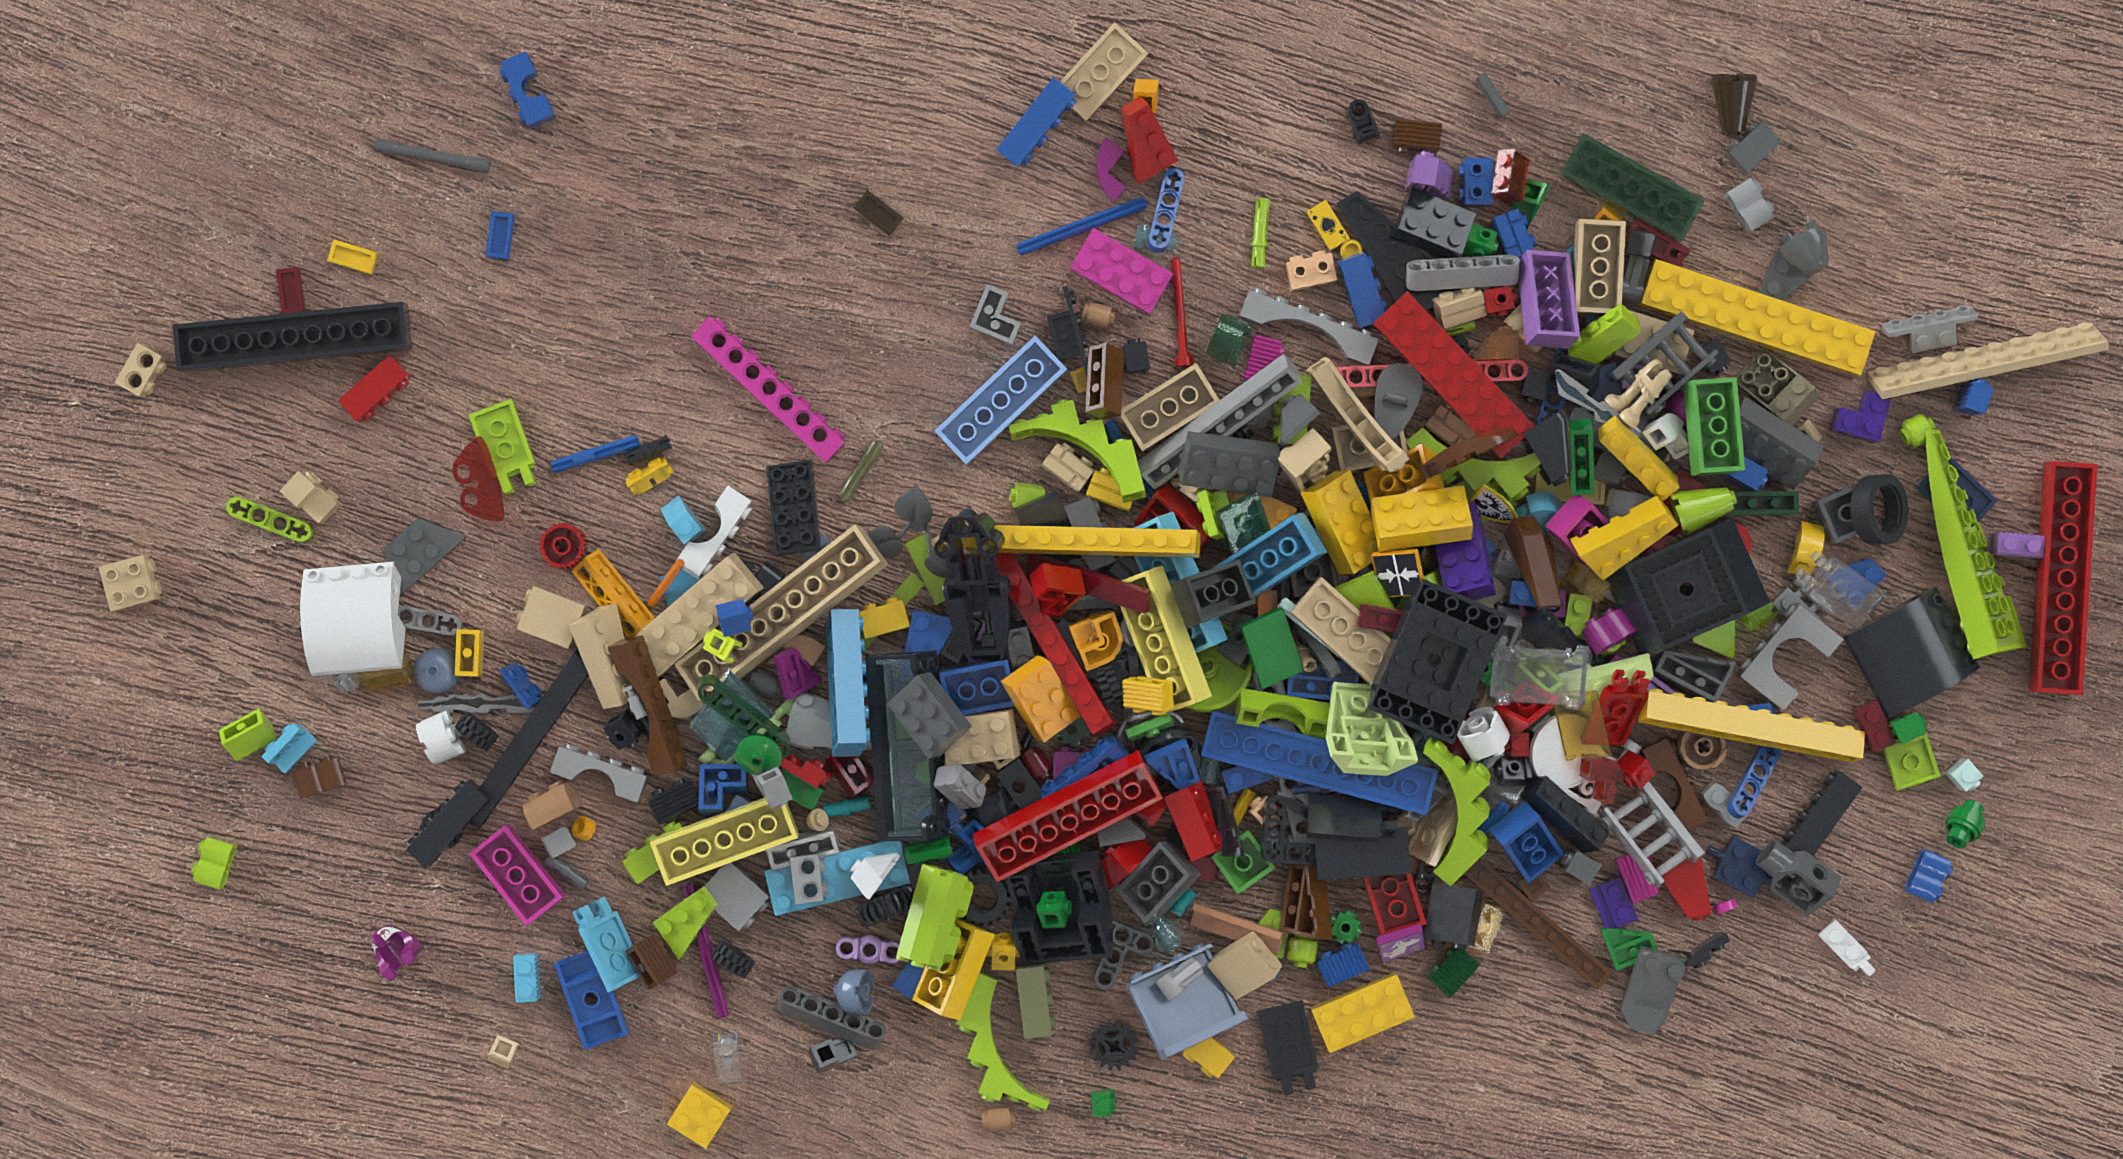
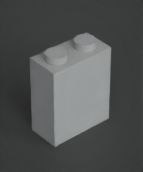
[705,861,771,931]

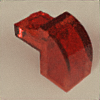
[1579,753,1623,804]

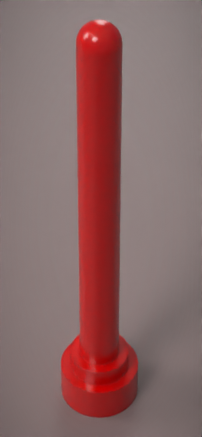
[1171,257,1194,367]

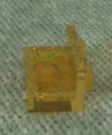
[1469,902,1505,954]

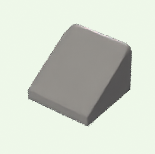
[541,826,576,859]

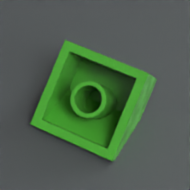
[1211,829,1276,894]

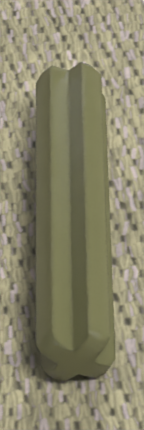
[838,440,883,502]

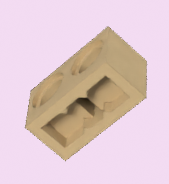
[115,343,167,398]

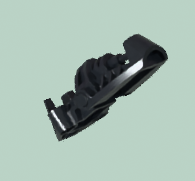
[934,508,1012,661]

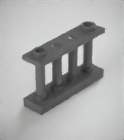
[1609,311,1719,416]

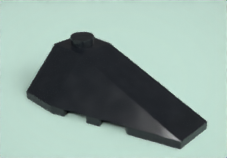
[965,787,1015,828]

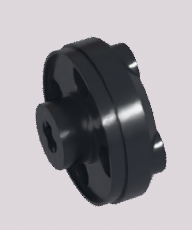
[1137,725,1203,792]

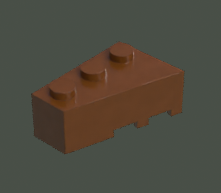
[1279,864,1332,940]

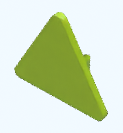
[1692,620,1735,658]

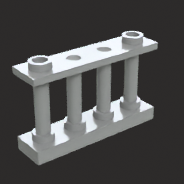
[1600,781,1705,889]

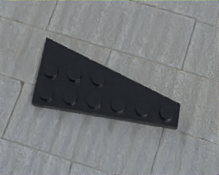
[1337,191,1461,311]

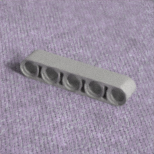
[1406,255,1520,291]

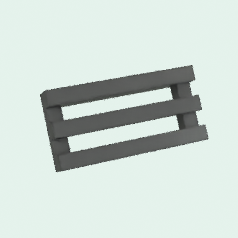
[1475,73,1509,119]

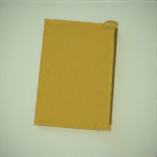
[1552,691,1612,761]

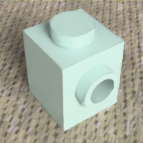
[1944,758,1983,792]

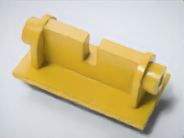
[625,456,674,496]

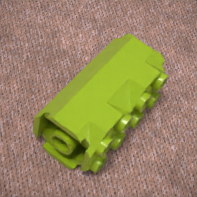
[896,863,974,971]

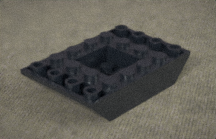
[1605,517,1771,655]
[1367,579,1508,744]

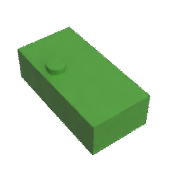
[1683,377,1745,476]

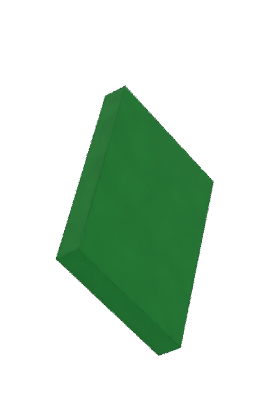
[1239,607,1304,689]

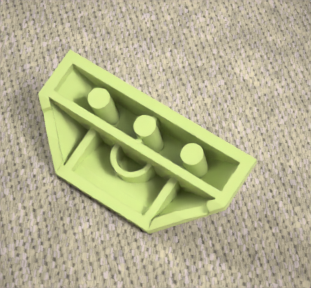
[1558,653,1654,716]

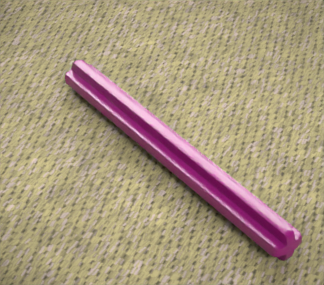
[683,883,729,1018]

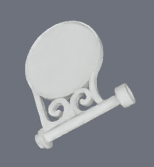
[1529,713,1642,818]

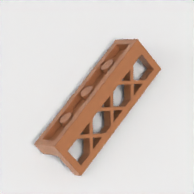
[1190,903,1285,955]

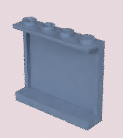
[1126,943,1248,1060]

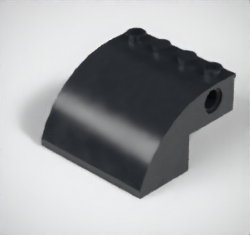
[1843,587,1980,718]
[1005,850,1113,965]

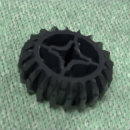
[855,885,914,927]

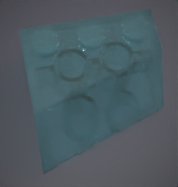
[689,668,776,761]

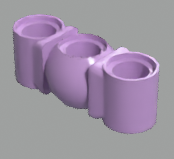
[836,935,900,964]

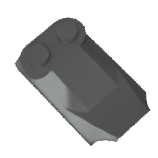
[1620,946,1686,1035]

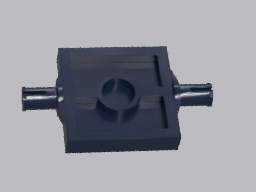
[1706,836,1773,898]

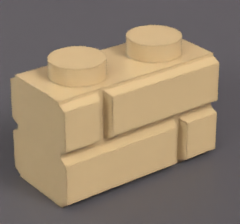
[1432,287,1487,329]
[1041,443,1095,493]

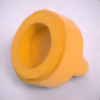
[572,816,596,841]

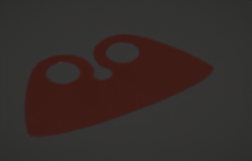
[452,436,504,522]

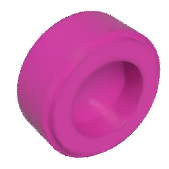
[1713,898,1738,915]

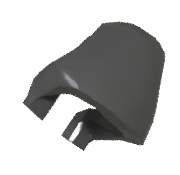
[1780,220,1829,275]

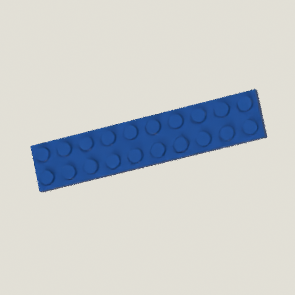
[1201,711,1439,815]

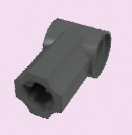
[1622,255,1650,304]

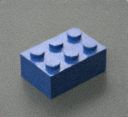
[939,657,1014,715]
[1489,801,1565,883]

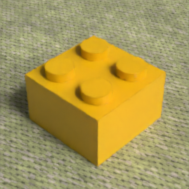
[667,1081,733,1149]

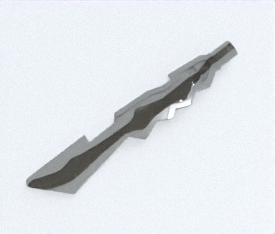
[418,693,539,713]

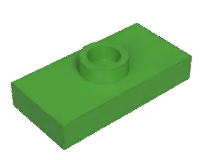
[1126,713,1175,742]

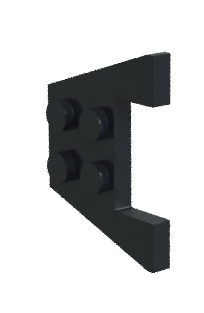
[1165,787,1244,857]

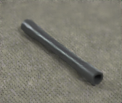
[375,138,491,174]

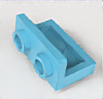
[261,723,317,773]

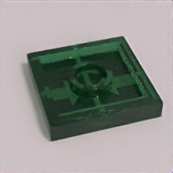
[1215,491,1271,554]

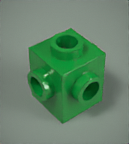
[1462,223,1499,257]
[1037,891,1072,928]
[1330,909,1362,944]

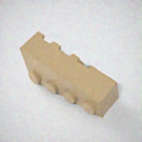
[568,603,632,709]

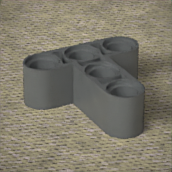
[1094,919,1154,989]

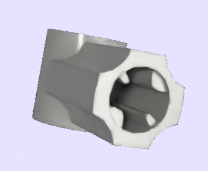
[1155,957,1203,1001]

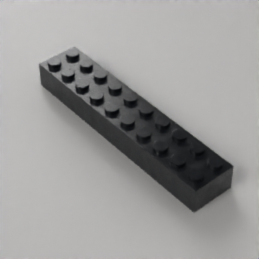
[172,302,412,373]

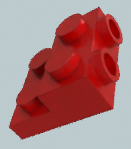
[780,754,833,788]

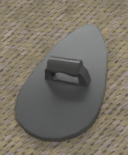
[1374,363,1423,440]

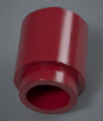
[1020,746,1053,781]

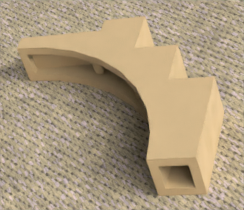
[1307,357,1409,473]

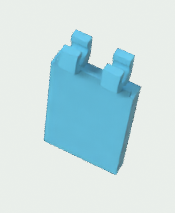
[572,896,640,992]

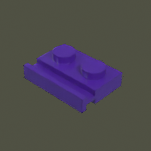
[1588,876,1638,928]

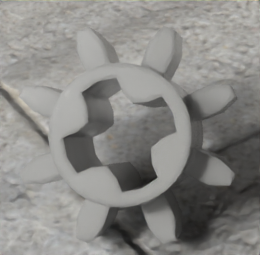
[332,672,362,692]

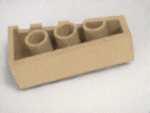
[1278,428,1331,501]

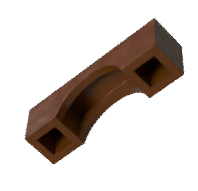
[1639,737,1708,831]

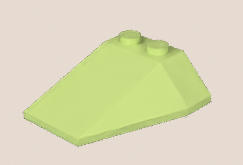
[1326,682,1418,776]

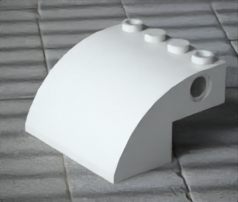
[300,562,406,676]

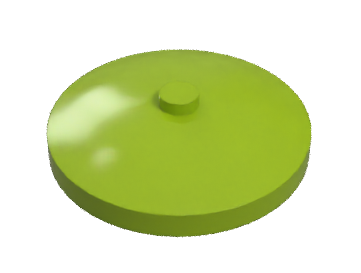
[1185,623,1253,713]

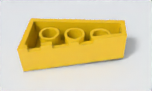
[1570,496,1678,580]

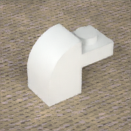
[1642,413,1689,460]

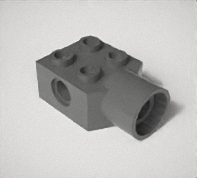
[1756,839,1842,917]

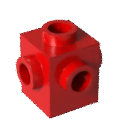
[1482,285,1517,317]

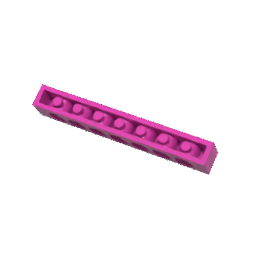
[691,316,846,463]

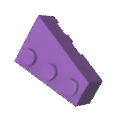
[1405,152,1455,199]

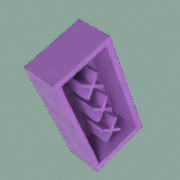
[1519,250,1580,348]

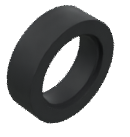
[1851,474,1909,545]

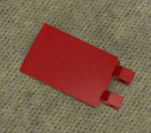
[1580,669,1650,745]

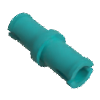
[823,795,871,818]

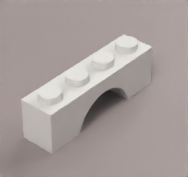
[677,486,752,580]

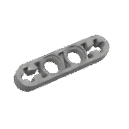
[398,605,463,635]

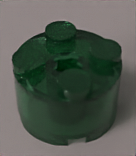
[1205,313,1252,367]

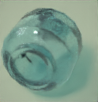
[1150,918,1184,954]

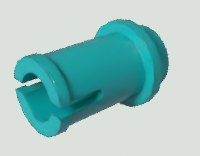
[1170,888,1198,917]

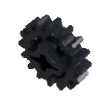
[1089,1020,1139,1071]

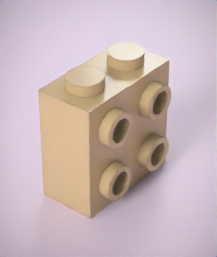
[98,555,162,612]

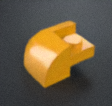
[1068,610,1123,671]

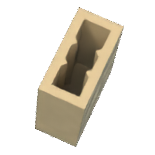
[515,586,588,649]
[1207,931,1282,1000]

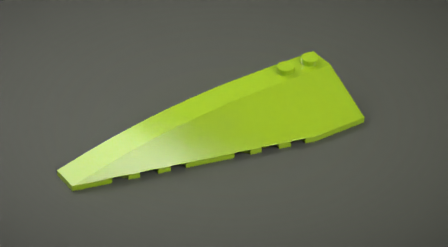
[1925,429,2027,659]

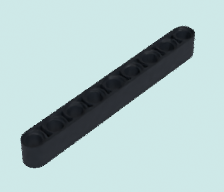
[470,649,589,830]

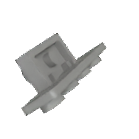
[1882,305,1978,353]

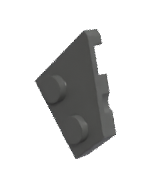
[1758,252,1812,300]

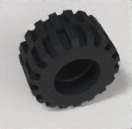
[963,867,1012,927]

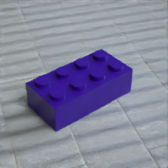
[1435,501,1496,600]

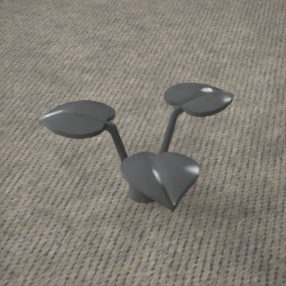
[868,485,953,578]

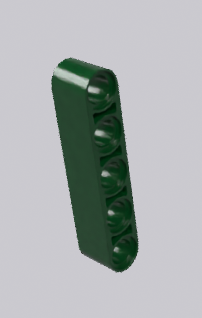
[698,674,790,759]

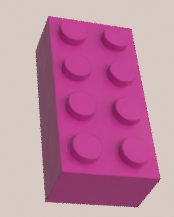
[1070,228,1173,316]
[469,823,566,926]

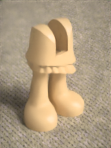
[1604,359,1672,428]

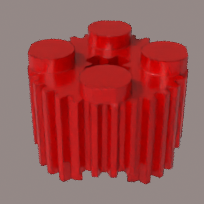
[538,523,588,569]

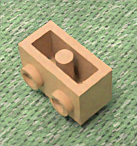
[1285,250,1337,292]

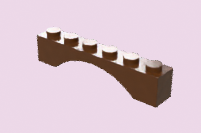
[609,635,687,776]

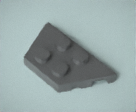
[384,518,466,597]

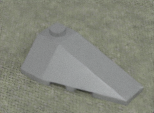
[786,693,872,750]

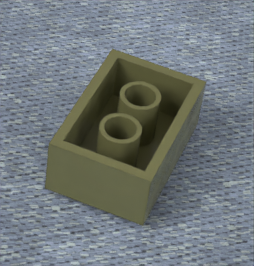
[1016,963,1056,1039]

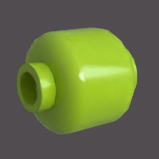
[1899,414,1936,448]
[1286,934,1318,968]

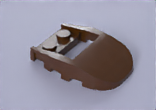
[1420,427,1519,480]

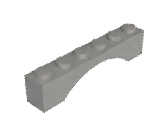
[1238,288,1379,366]

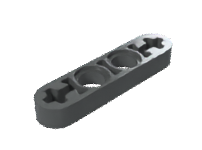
[1292,620,1341,679]

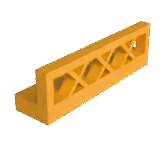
[571,549,655,638]

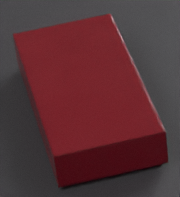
[276,267,306,314]

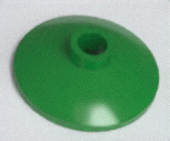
[736,735,782,775]

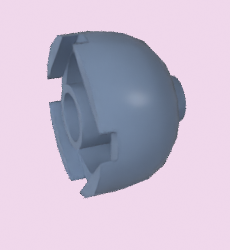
[414,648,460,694]
[834,969,874,1015]

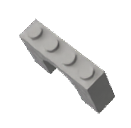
[1739,602,1844,711]

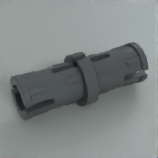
[544,856,590,891]

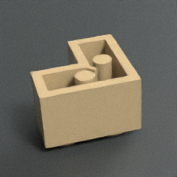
[280,471,342,524]

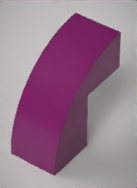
[1096,137,1126,204]

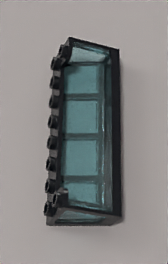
[865,650,950,841]

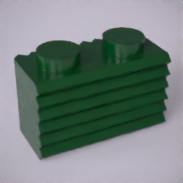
[1428,945,1481,999]

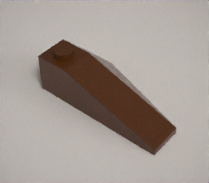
[1504,516,1561,609]

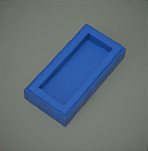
[485,211,515,260]

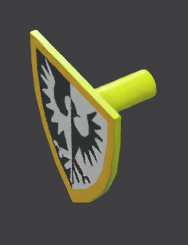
[1468,481,1518,523]

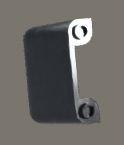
[1521,410,1572,487]

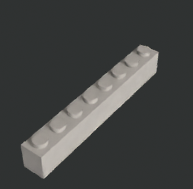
[1138,354,1302,490]

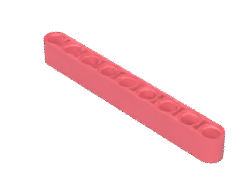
[1336,360,1528,389]

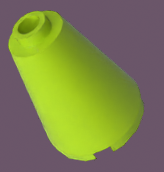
[1670,487,1737,537]

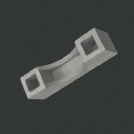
[550,743,649,803]
[750,758,792,808]

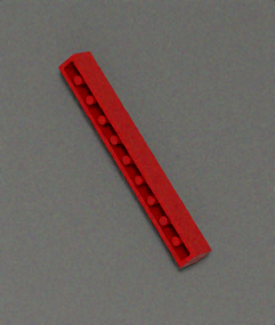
[995,553,1117,737]

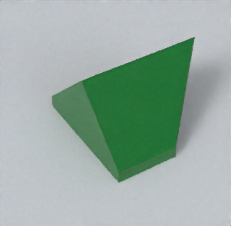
[1504,174,1550,230]

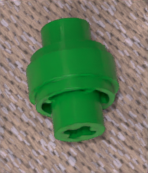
[1945,800,1985,849]

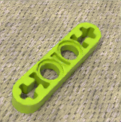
[226,497,314,542]

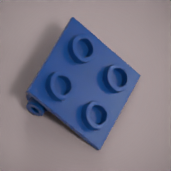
[499,662,543,710]

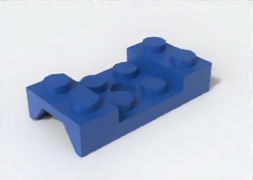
[554,950,630,1051]

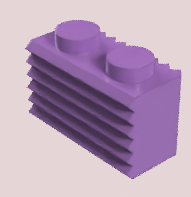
[1990,531,2045,559]

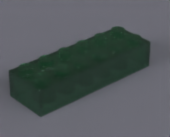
[1557,133,1705,242]

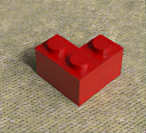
[1030,563,1086,616]
[1099,839,1153,890]

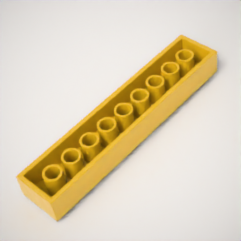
[1637,259,1876,377]

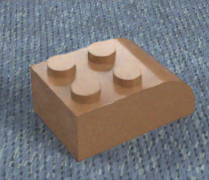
[522,780,583,830]

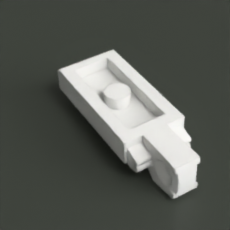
[1818,919,1876,977]

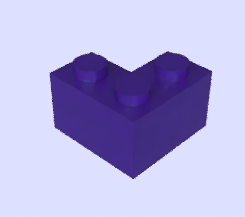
[1829,391,1891,443]

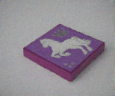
[1376,924,1425,963]

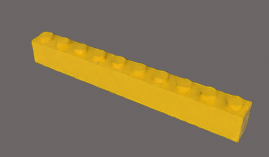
[964,524,1200,558]
[1638,689,1865,763]

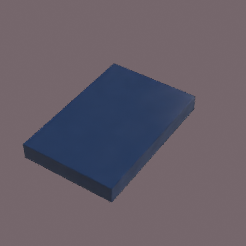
[1915,457,1998,528]

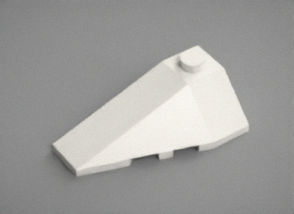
[850,852,901,899]

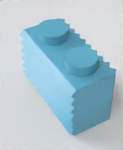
[513,953,542,1003]

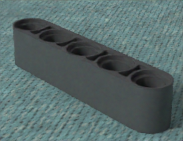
[776,986,886,1050]

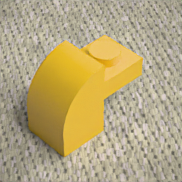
[1787,521,1825,578]

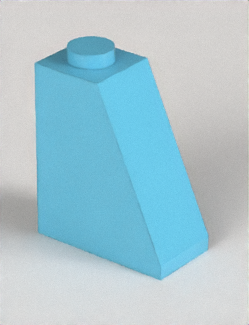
[661,495,707,545]

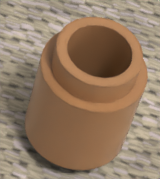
[1081,302,1116,329]
[982,1107,1016,1132]

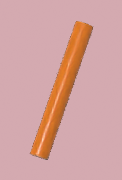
[648,559,685,607]

